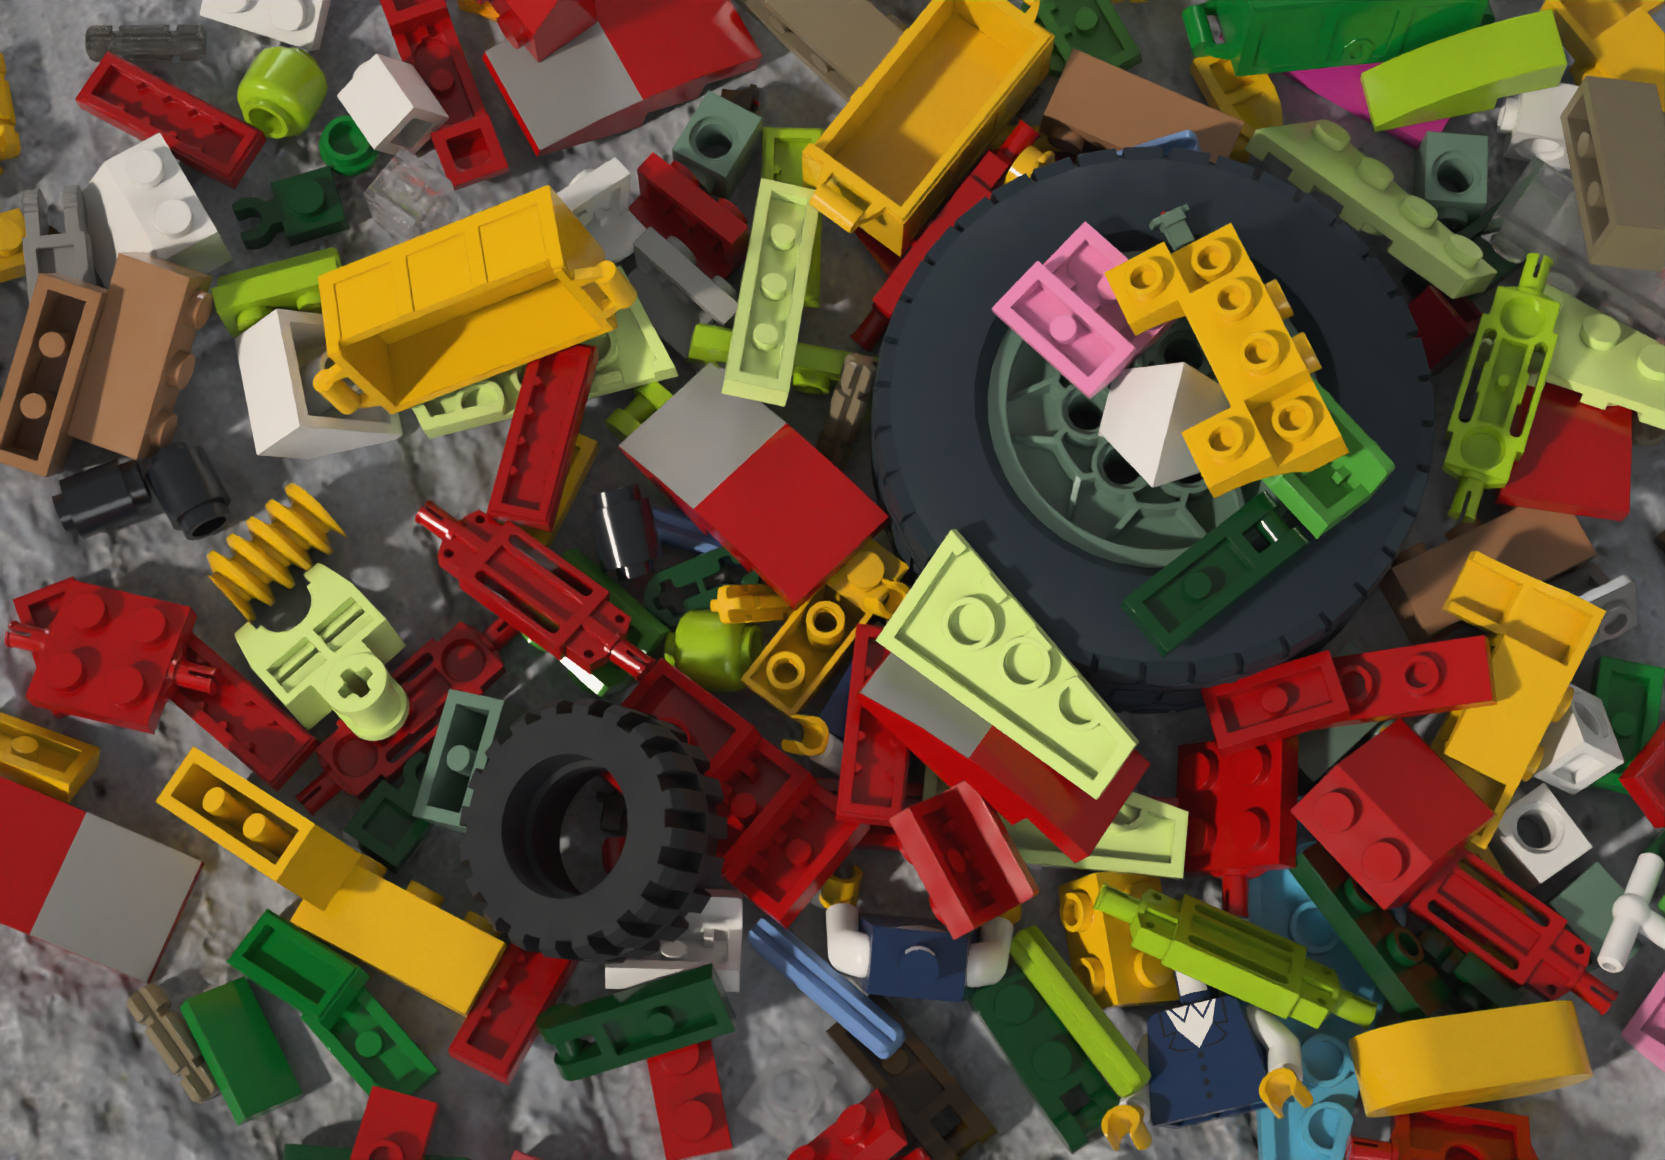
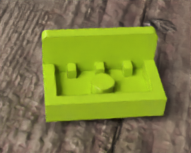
[211,247,342,338]

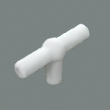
[1597,852,1665,973]

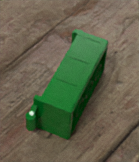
[1181,0,1495,77]

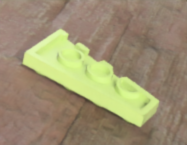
[1244,119,1498,299]
[412,265,679,439]
[1465,276,1665,430]
[876,529,1139,800]
[922,764,1189,879]

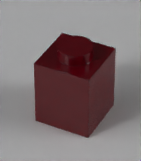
[1408,285,1483,377]

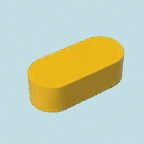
[1348,1000,1594,1118]

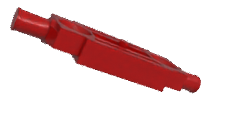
[850,119,1041,352]
[415,500,656,682]
[295,617,520,816]
[1406,847,1619,1016]

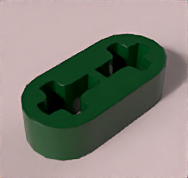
[643,545,762,627]

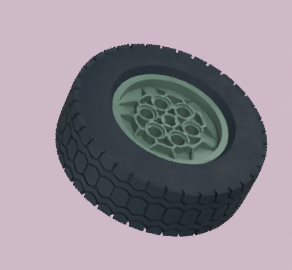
[871,147,1435,714]

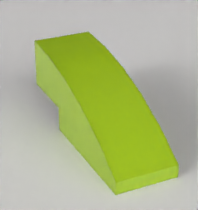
[1360,9,1568,133]

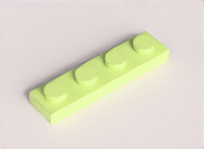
[721,178,819,407]

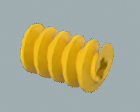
[206,482,348,623]

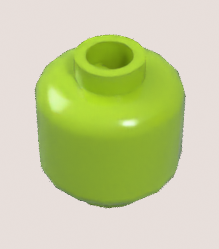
[237,46,328,139]
[664,609,764,692]

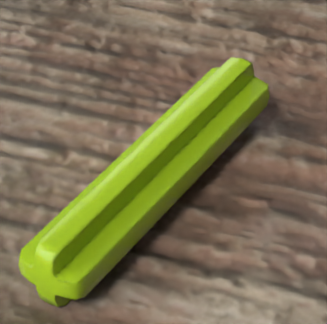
[1009,925,1152,1098]

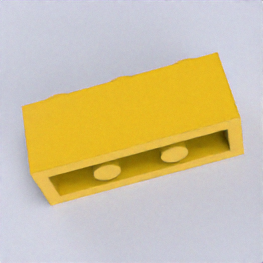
[155,746,362,912]
[290,851,507,1017]

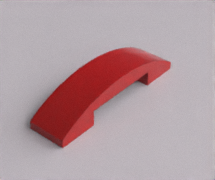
[379,0,510,192]

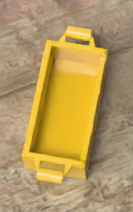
[802,0,1055,257]
[313,185,637,415]

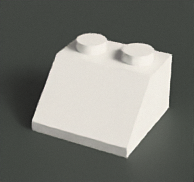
[83,132,233,289]
[234,309,403,459]

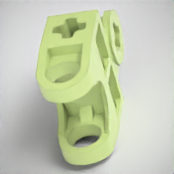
[234,563,410,741]

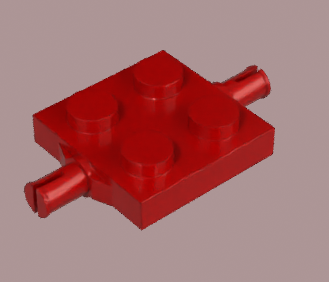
[4,579,222,735]
[1176,736,1299,919]
[1345,1106,1539,1160]

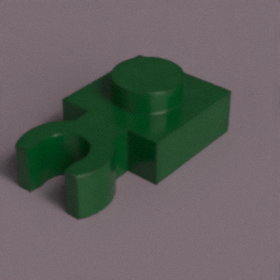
[232,166,350,250]
[343,751,435,874]
[1415,924,1524,1014]

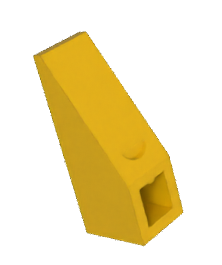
[740,539,910,720]

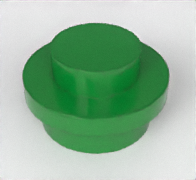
[319,115,381,176]

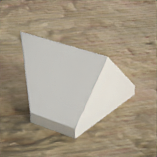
[1098,362,1231,488]

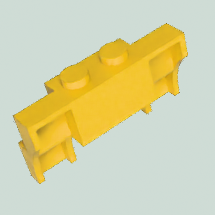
[1540,0,1665,112]
[1104,223,1349,498]
[1379,551,1606,850]

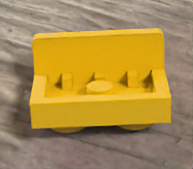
[1058,872,1179,1011]

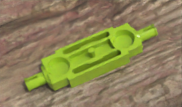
[1442,253,1561,523]
[1093,882,1378,1030]

